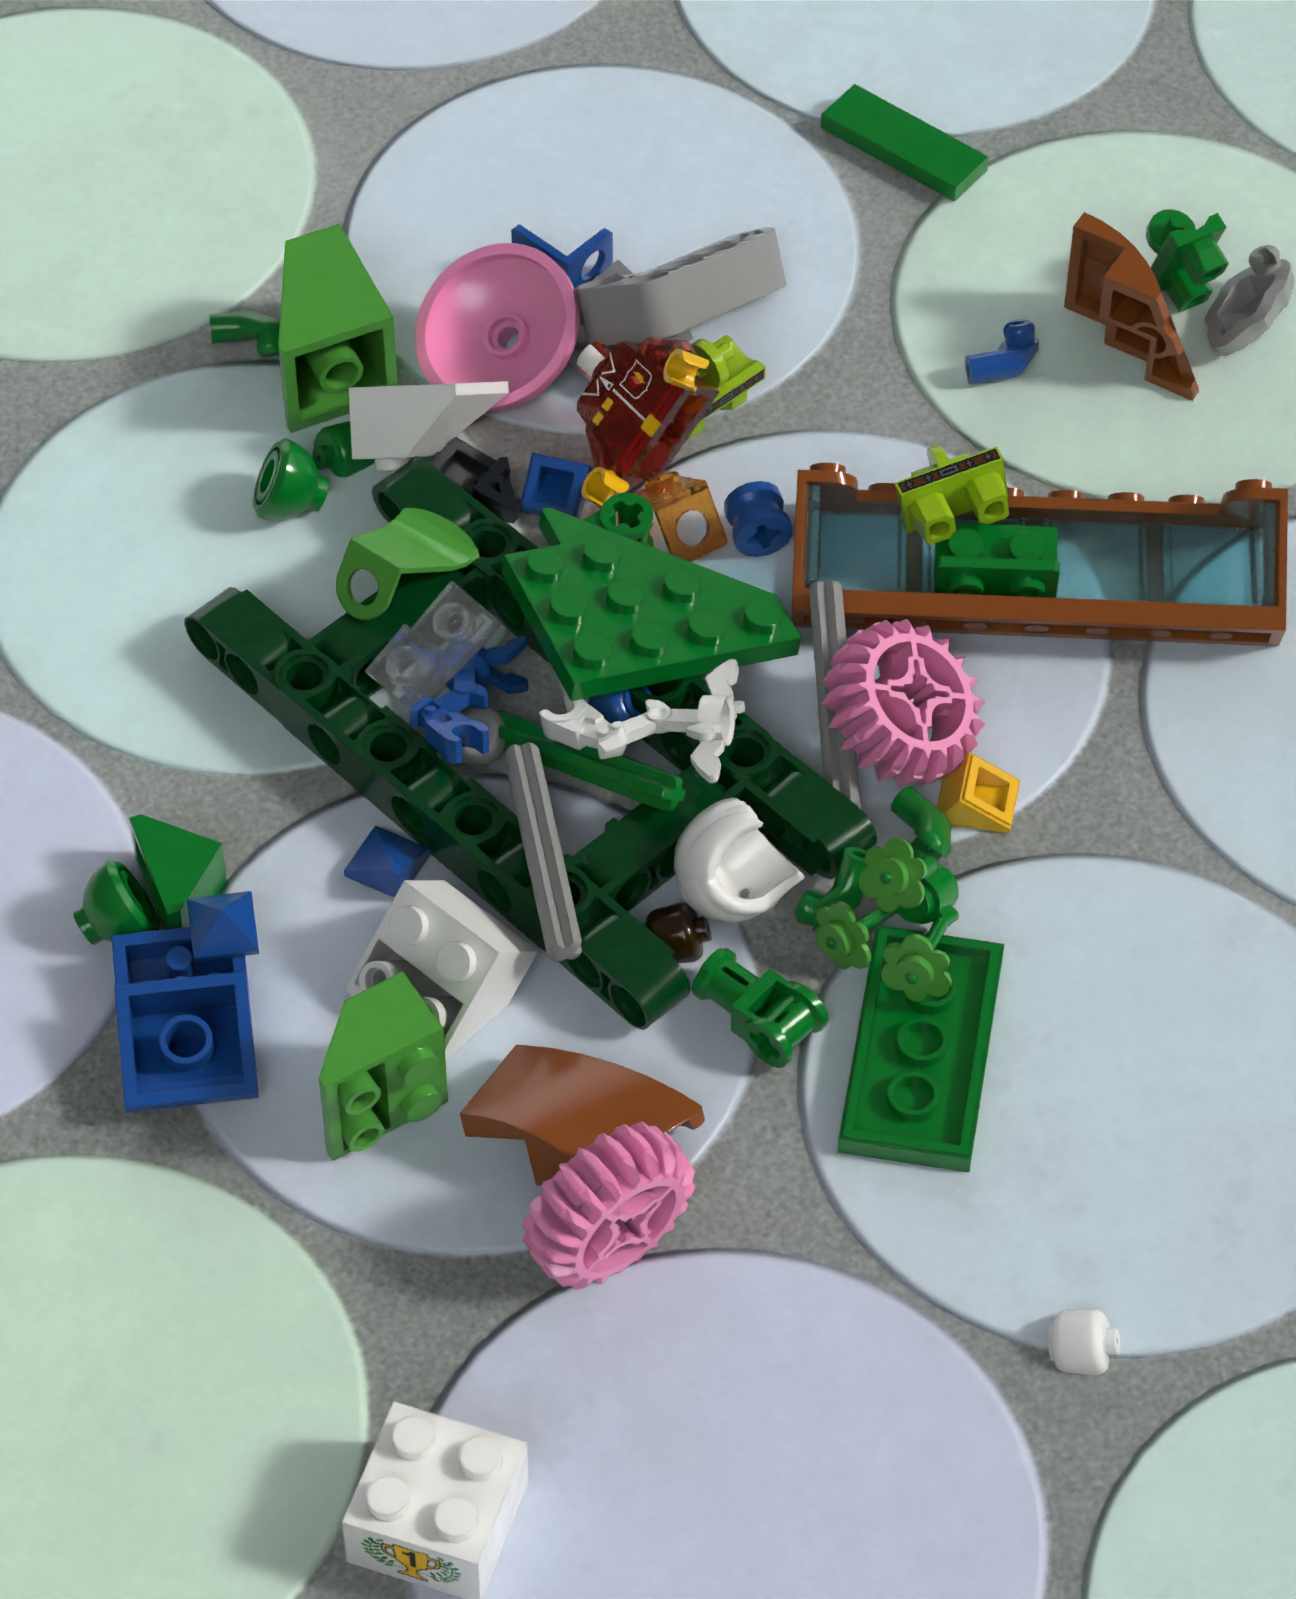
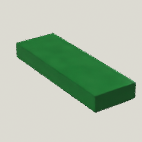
[821,84,989,202]

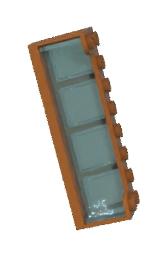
[791,463,1288,646]

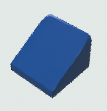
[520,453,593,518]

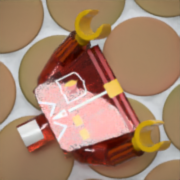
[577,337,720,508]

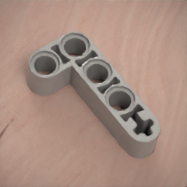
[576,227,787,346]

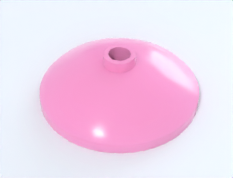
[415,243,580,412]

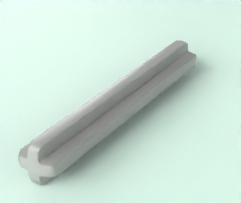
[809,580,860,808]
[505,742,582,962]

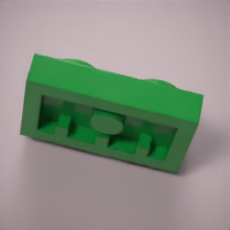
[934,523,1060,598]

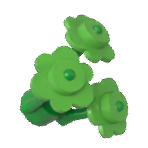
[815,838,959,1002]

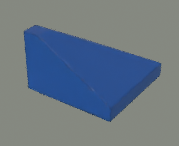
[344,825,431,898]

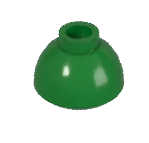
[253,438,329,520]
[73,860,160,945]

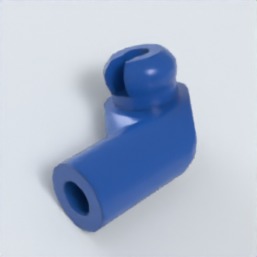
[965,319,1039,384]

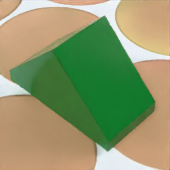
[129,814,227,930]

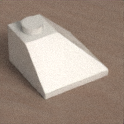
[349,381,509,470]

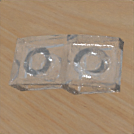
[365,580,502,710]

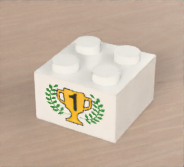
[342,1401,529,1599]

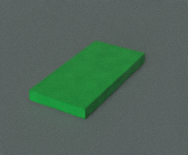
[837,925,1004,1172]

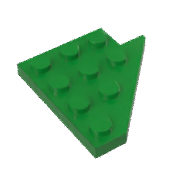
[501,507,802,701]

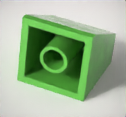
[278,224,398,433]

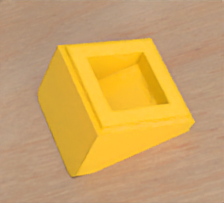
[936,752,1020,833]

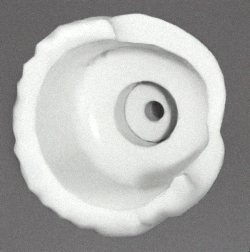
[674,798,805,923]

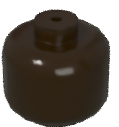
[643,902,712,963]

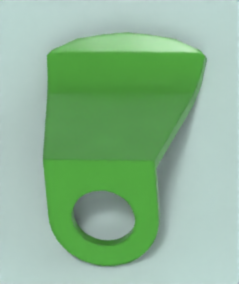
[336,508,480,620]

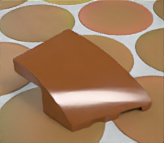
[1064,212,1199,401]
[460,1045,705,1186]

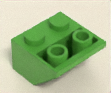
[318,971,448,1161]

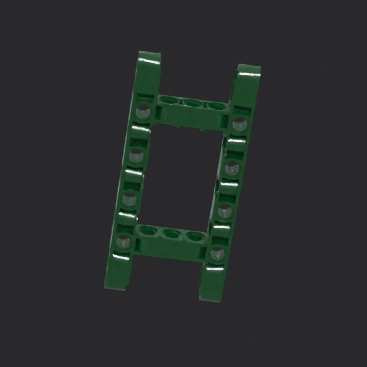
[184,456,877,1030]

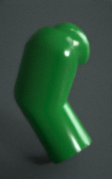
[209,311,280,357]
[890,786,951,863]
[795,847,868,932]

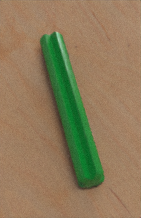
[497,710,686,812]

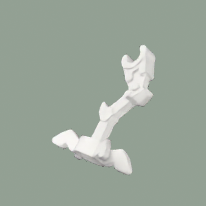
[539,659,745,783]

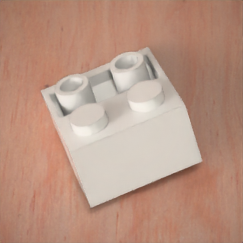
[344,880,538,1061]

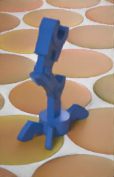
[403,636,528,764]

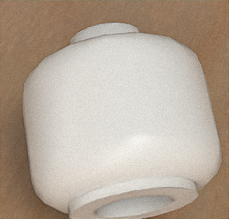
[1048,1308,1121,1375]

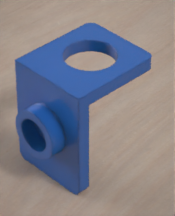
[511,224,613,289]

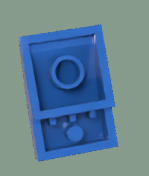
[111,927,259,1113]

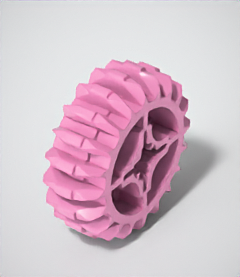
[821,619,985,788]
[522,1121,696,1290]

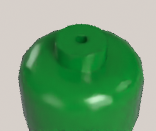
[312,421,375,478]

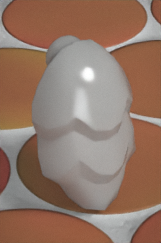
[1204,245,1294,356]

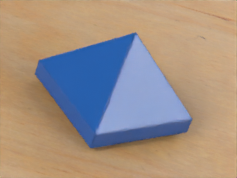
[187,891,259,963]

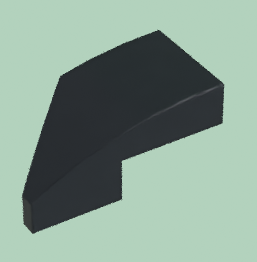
[431,437,520,524]

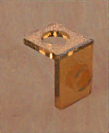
[633,471,728,562]

